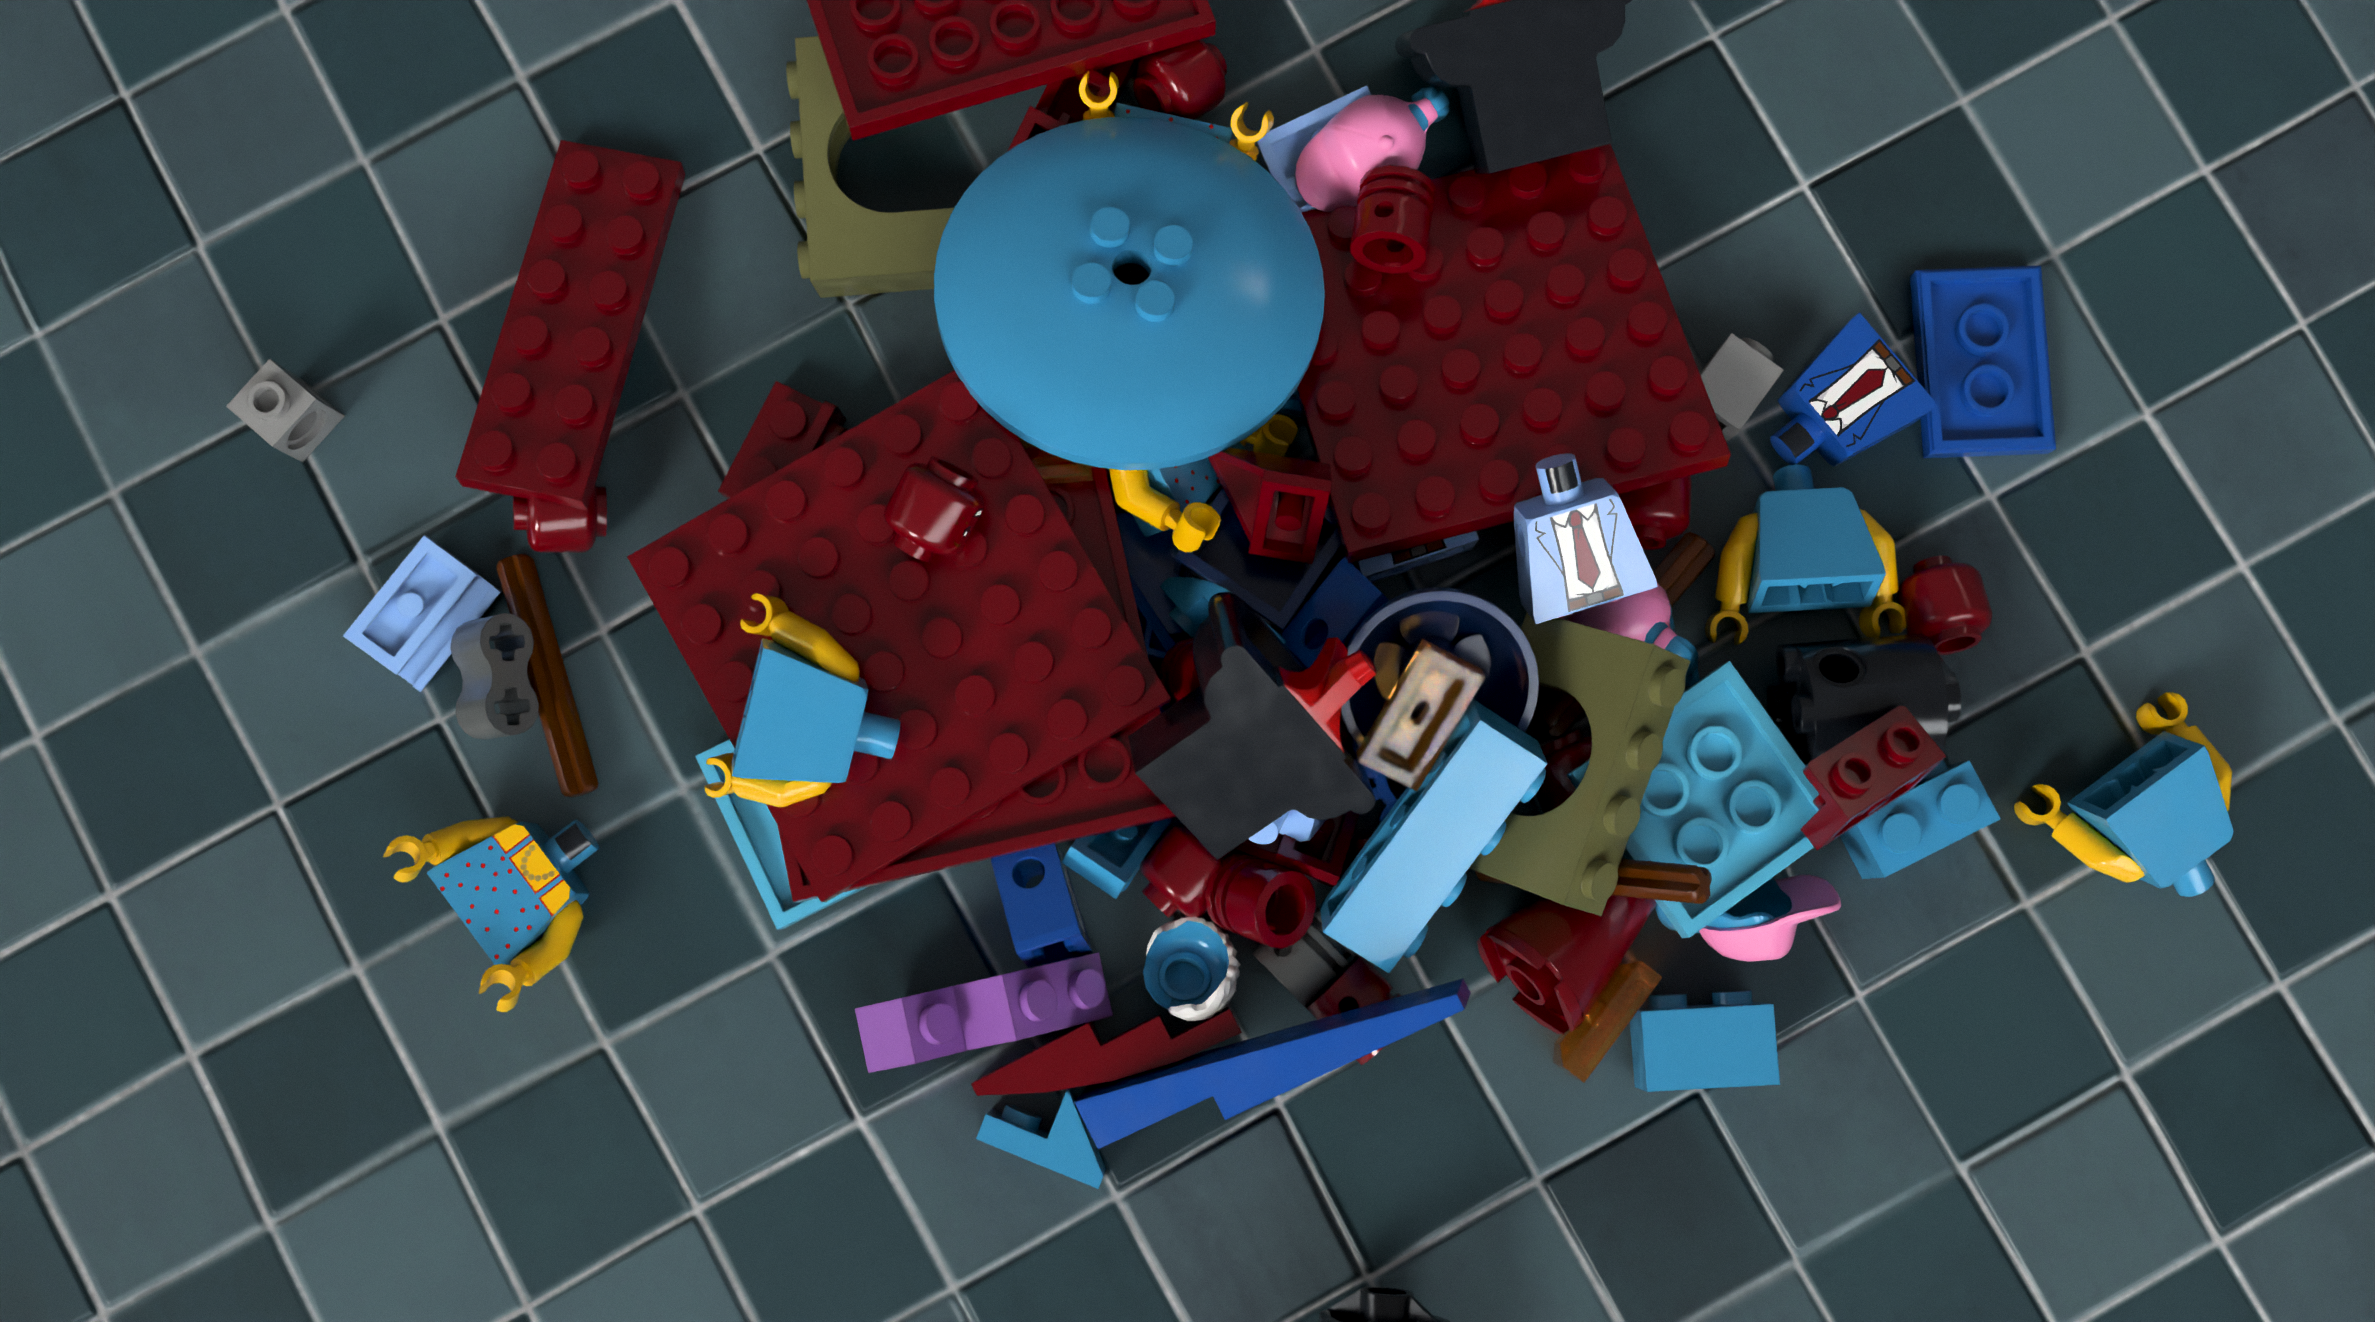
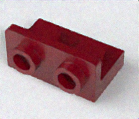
[718,381,847,499]
[1801,706,1946,850]

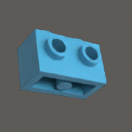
[1840,759,2001,879]
[1629,990,1780,1092]

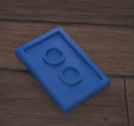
[1910,265,2056,458]

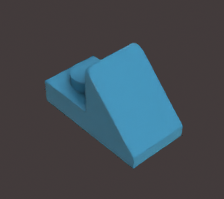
[1061,817,1174,899]
[976,1088,1106,1189]

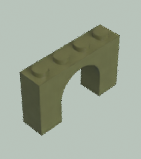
[786,36,954,298]
[1469,613,1690,916]

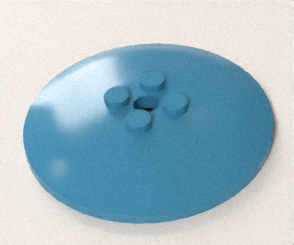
[934,117,1325,470]

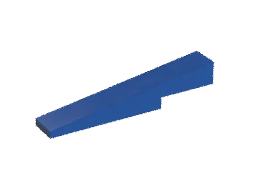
[1074,978,1471,1149]

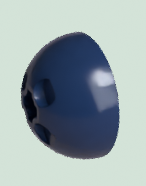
[1341,587,1539,779]

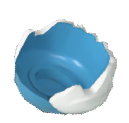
[1143,917,1241,1021]

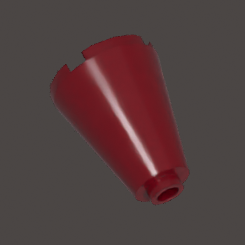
[1477,895,1657,1035]

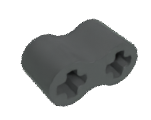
[450,613,539,740]

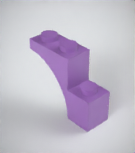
[855,952,1113,1073]

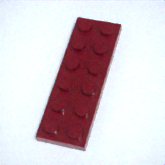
[455,140,686,510]

